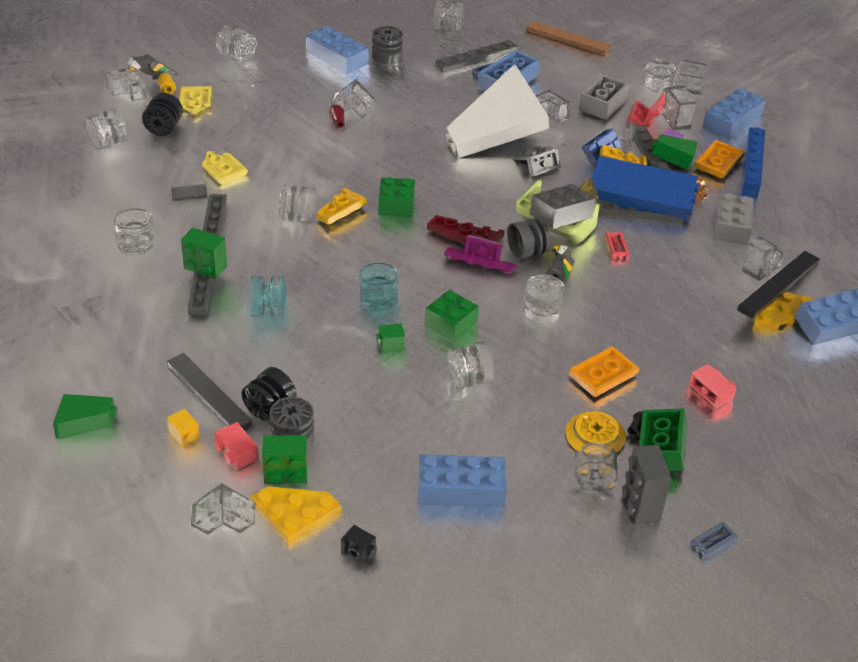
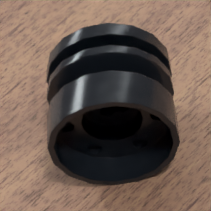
[142,92,183,136]
[241,367,297,422]

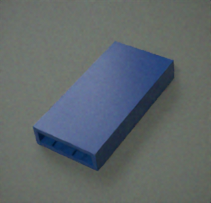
[587,156,700,221]

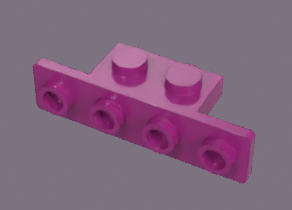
[444,235,516,273]

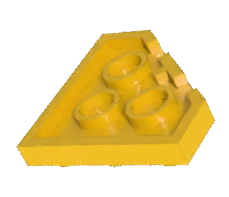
[754,292,816,331]
[250,486,342,543]

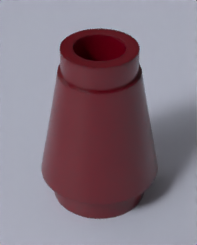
[329,105,345,128]

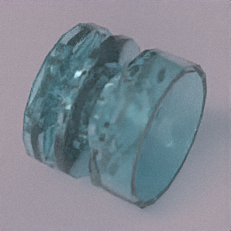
[359,263,398,311]
[250,276,287,316]

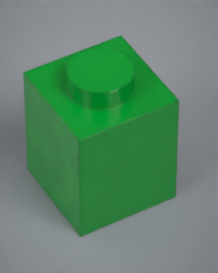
[376,323,405,353]

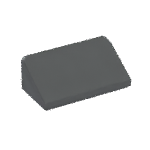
[171,184,207,200]

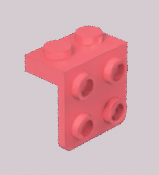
[627,93,666,127]

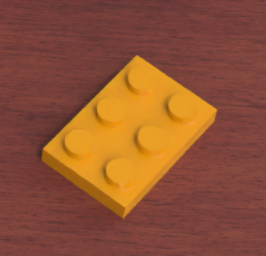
[694,140,745,179]
[568,346,639,397]

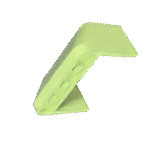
[515,180,600,243]

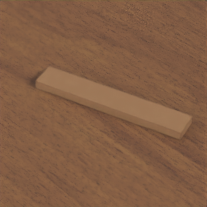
[526,21,611,56]

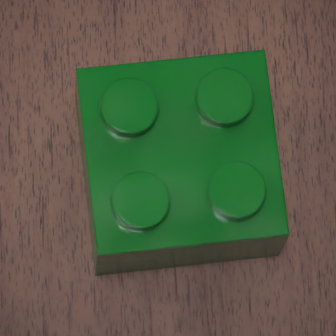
[378,177,415,217]
[181,227,227,279]
[425,290,479,342]
[262,435,307,484]

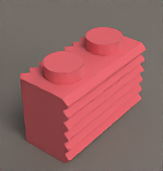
[689,364,737,408]
[214,422,259,470]

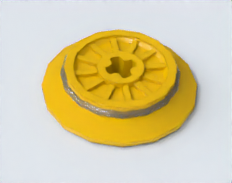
[565,411,626,458]

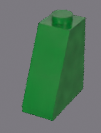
[651,134,698,170]
[53,394,118,439]

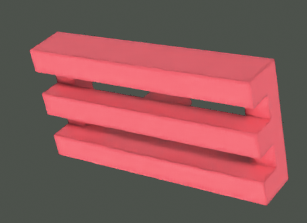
[604,232,630,260]

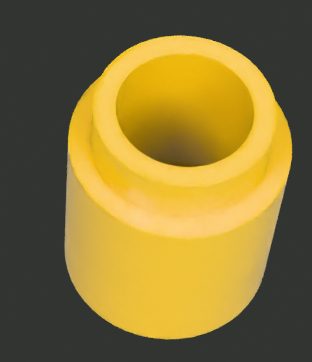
[157,73,176,94]

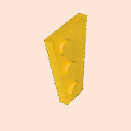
[600,145,647,165]
[316,187,367,225]

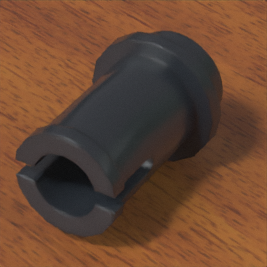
[627,411,643,437]

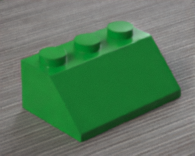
[639,408,687,471]

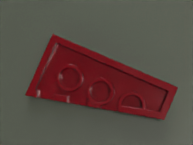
[427,215,505,245]

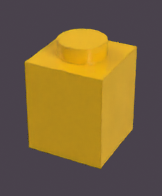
[167,408,200,446]

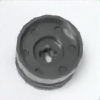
[372,26,403,64]
[507,217,551,260]
[269,397,315,448]

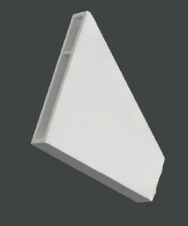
[445,65,550,158]

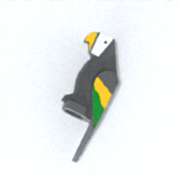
[128,54,178,80]
[546,245,575,298]

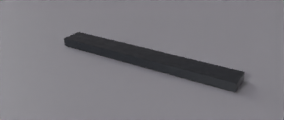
[737,251,820,319]

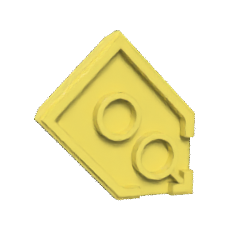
[179,86,212,115]
[202,151,248,185]

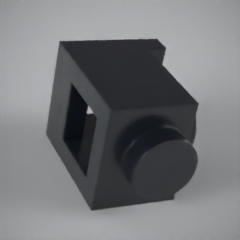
[341,525,377,563]

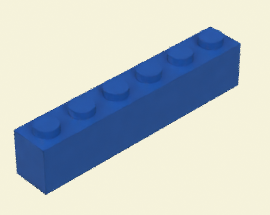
[740,127,765,201]

